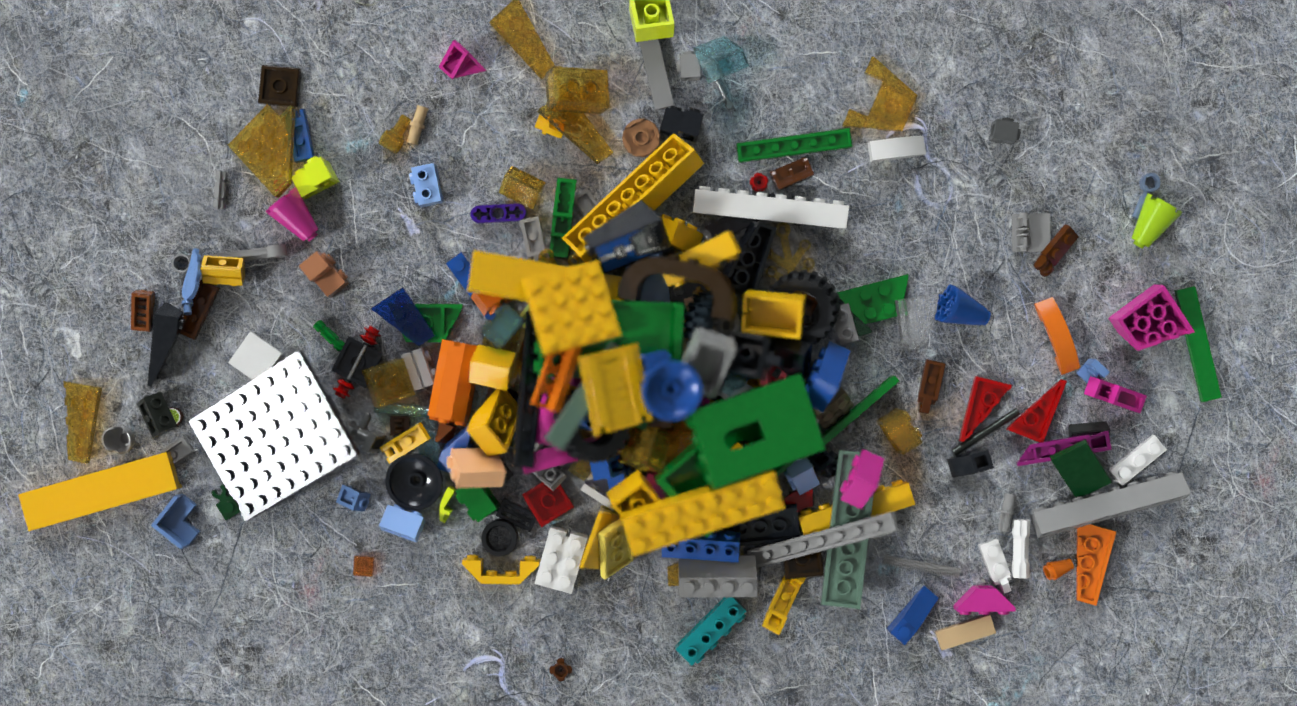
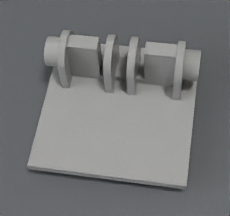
[1012,212,1051,252]

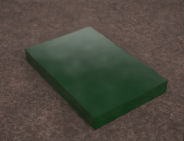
[1050,439,1112,498]

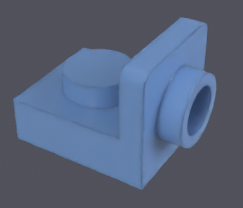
[1076,359,1110,383]
[336,484,371,511]

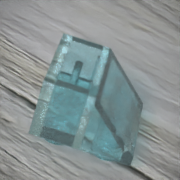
[693,36,749,84]

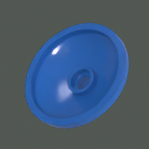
[642,360,702,421]

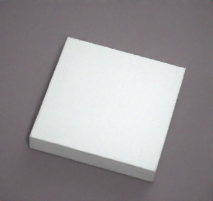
[228,331,283,380]

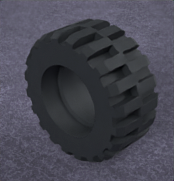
[769,269,840,345]
[553,389,632,463]

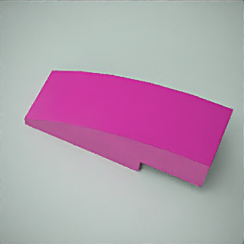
[1084,376,1147,413]

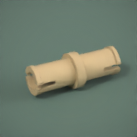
[406,105,429,145]

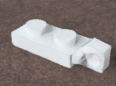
[979,538,1012,594]

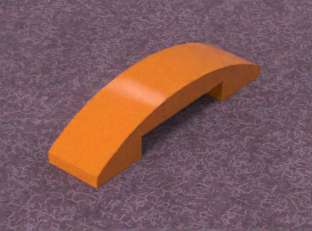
[1034,297,1080,375]

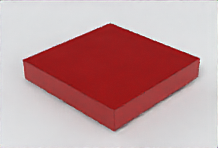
[521,482,574,527]

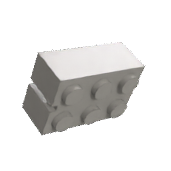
[681,327,736,399]

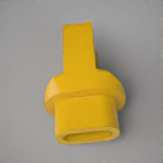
[535,115,564,138]

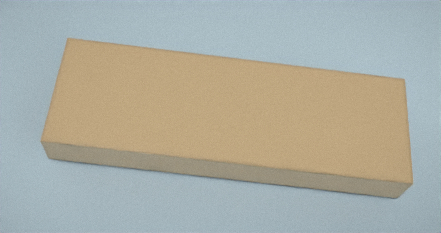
[935,615,996,651]

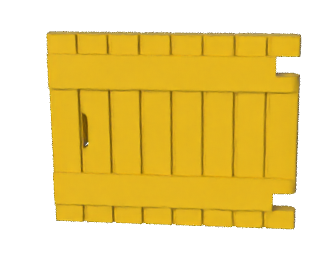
[578,343,653,436]

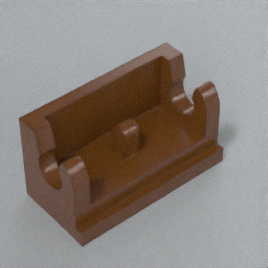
[769,157,814,192]

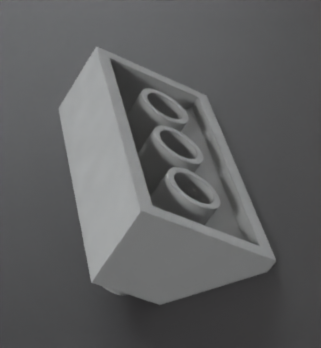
[678,555,757,597]

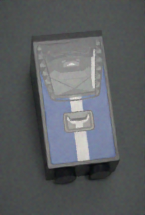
[583,200,671,274]

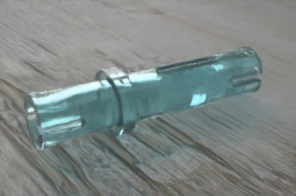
[374,400,429,418]

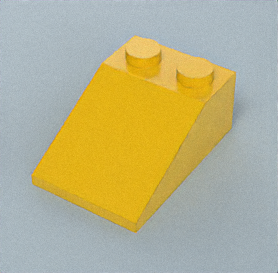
[467,389,518,457]

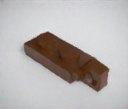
[917,359,946,414]

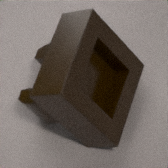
[390,416,411,435]

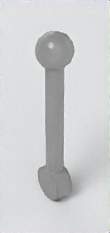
[711,73,733,109]

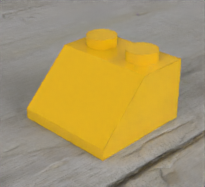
[607,470,661,513]

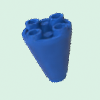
[935,284,991,326]

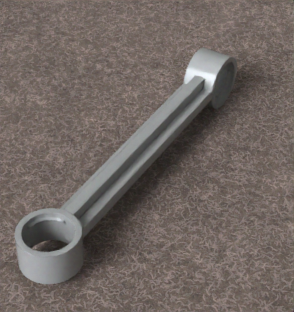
[172,244,287,274]

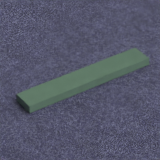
[544,341,619,450]

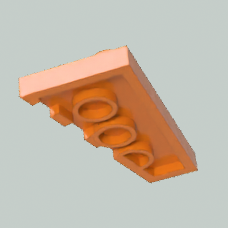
[1076,524,1116,606]

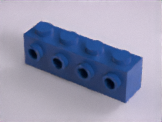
[662,530,741,563]

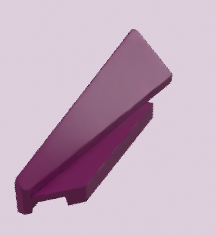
[1016,431,1112,466]

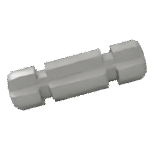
[213,171,227,209]

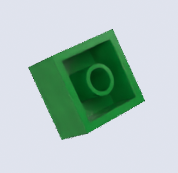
[455,487,501,522]

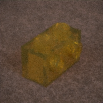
[499,166,546,209]

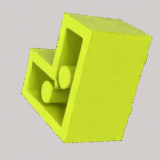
[291,156,339,199]

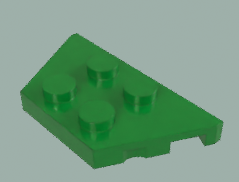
[837,274,909,325]
[388,304,463,342]

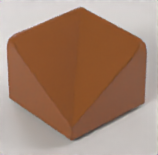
[435,423,456,443]

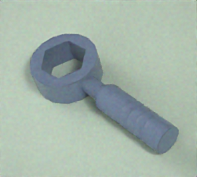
[1132,173,1161,219]

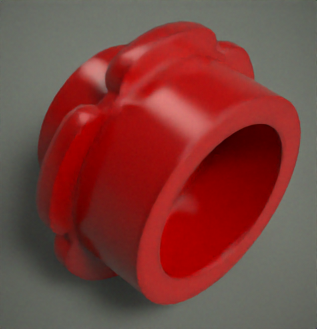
[750,173,769,192]

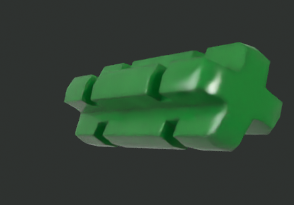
[313,320,345,352]

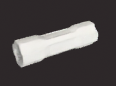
[1011,519,1030,579]

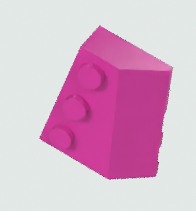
[1108,284,1195,351]

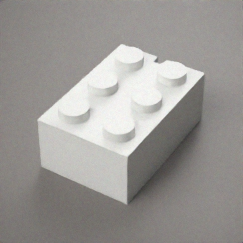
[534,525,588,594]

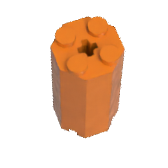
[428,339,477,426]

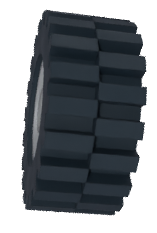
[683,291,749,346]

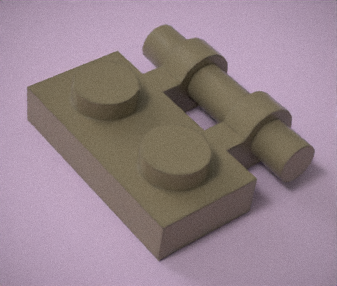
[813,387,854,430]

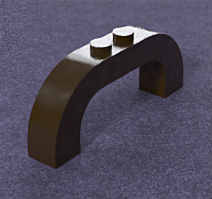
[616,254,737,320]

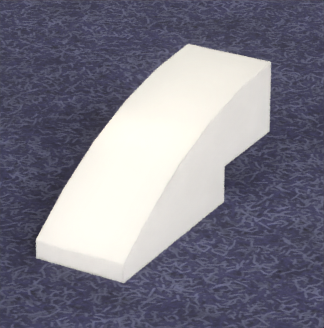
[868,136,926,163]

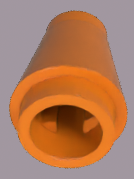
[1043,558,1074,580]

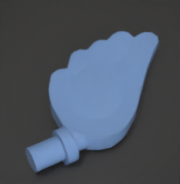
[182,248,201,315]

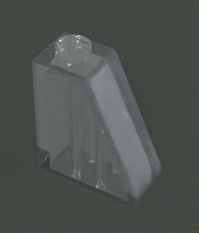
[895,294,939,349]

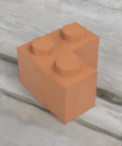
[299,251,349,298]

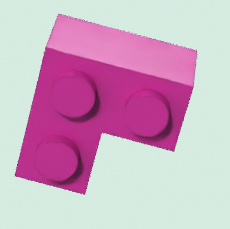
[840,449,884,509]

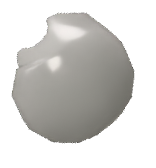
[102,425,135,454]

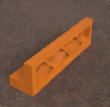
[530,346,583,414]

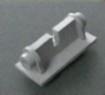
[835,303,859,345]

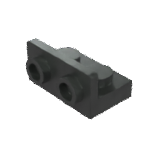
[136,392,177,438]

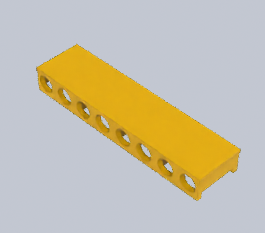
[466,250,625,302]
[18,451,182,531]

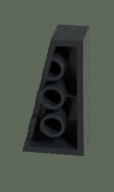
[722,222,776,299]

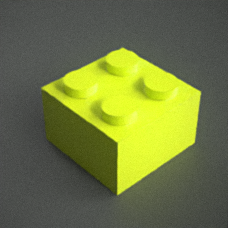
[629,0,674,42]

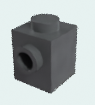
[989,118,1021,145]

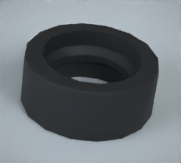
[481,519,519,557]

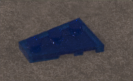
[371,287,436,346]

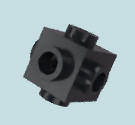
[809,449,838,479]

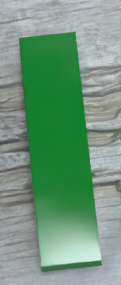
[549,178,577,259]

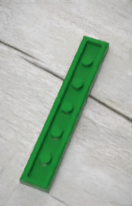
[736,128,853,163]
[1174,286,1222,402]
[811,375,899,456]

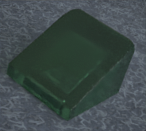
[853,317,872,336]

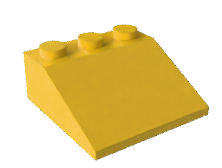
[579,505,621,569]

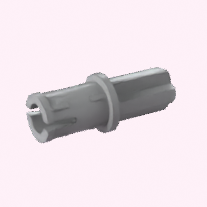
[998,493,1017,532]

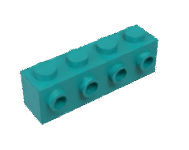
[675,597,747,666]

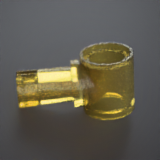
[379,114,411,154]

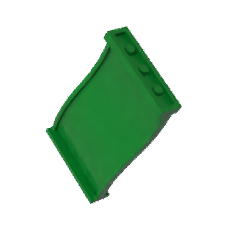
[534,300,684,378]

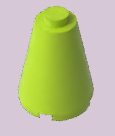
[1131,193,1183,249]

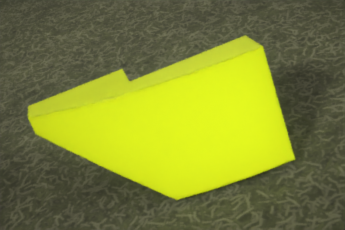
[439,485,457,524]

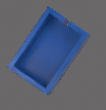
[805,341,850,413]

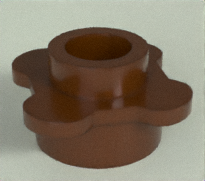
[549,658,572,681]

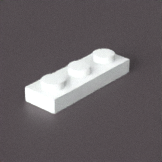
[1108,435,1167,486]

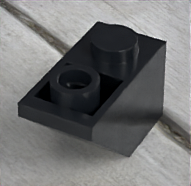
[947,448,994,478]

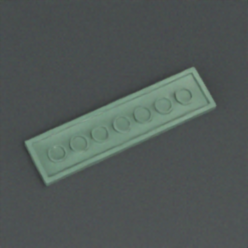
[821,450,878,609]

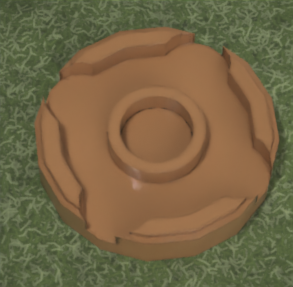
[622,119,660,158]

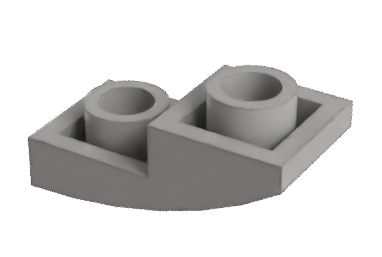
[532,467,566,491]

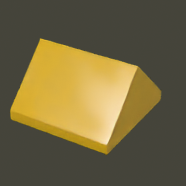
[469,344,516,391]

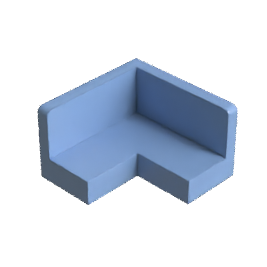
[151,493,200,549]

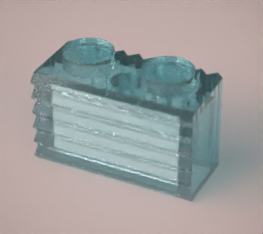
[481,304,526,350]

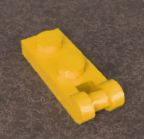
[379,422,431,464]

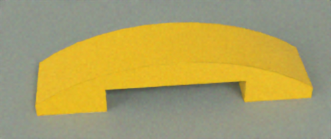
[762,574,806,635]

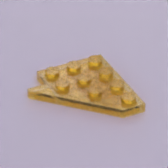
[228,104,296,198]

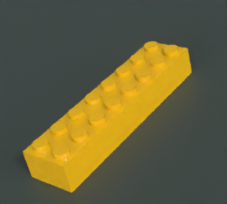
[562,133,704,263]
[619,469,785,557]

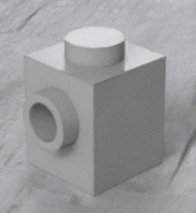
[676,51,701,81]

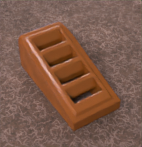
[131,290,155,332]

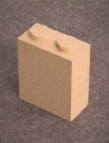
[447,448,506,488]

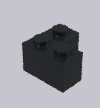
[660,106,704,143]

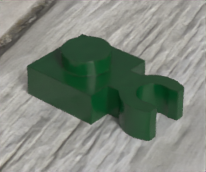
[211,484,240,521]

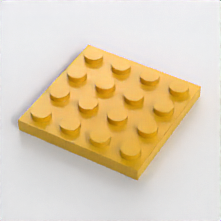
[521,260,621,356]

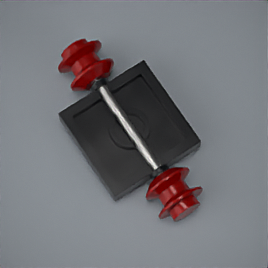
[331,325,384,399]

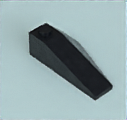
[147,302,185,387]

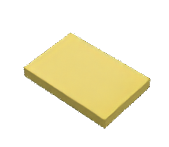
[598,518,633,580]

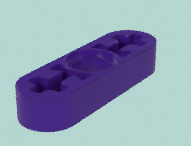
[470,203,527,224]

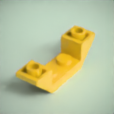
[462,554,541,584]

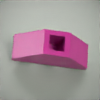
[954,585,1016,615]

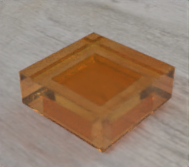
[353,555,374,577]

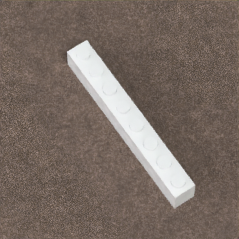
[692,186,849,229]

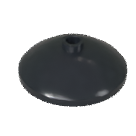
[385,453,443,511]

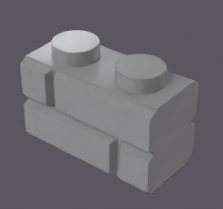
[401,347,436,392]

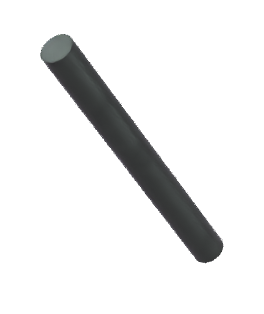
[951,408,1020,456]

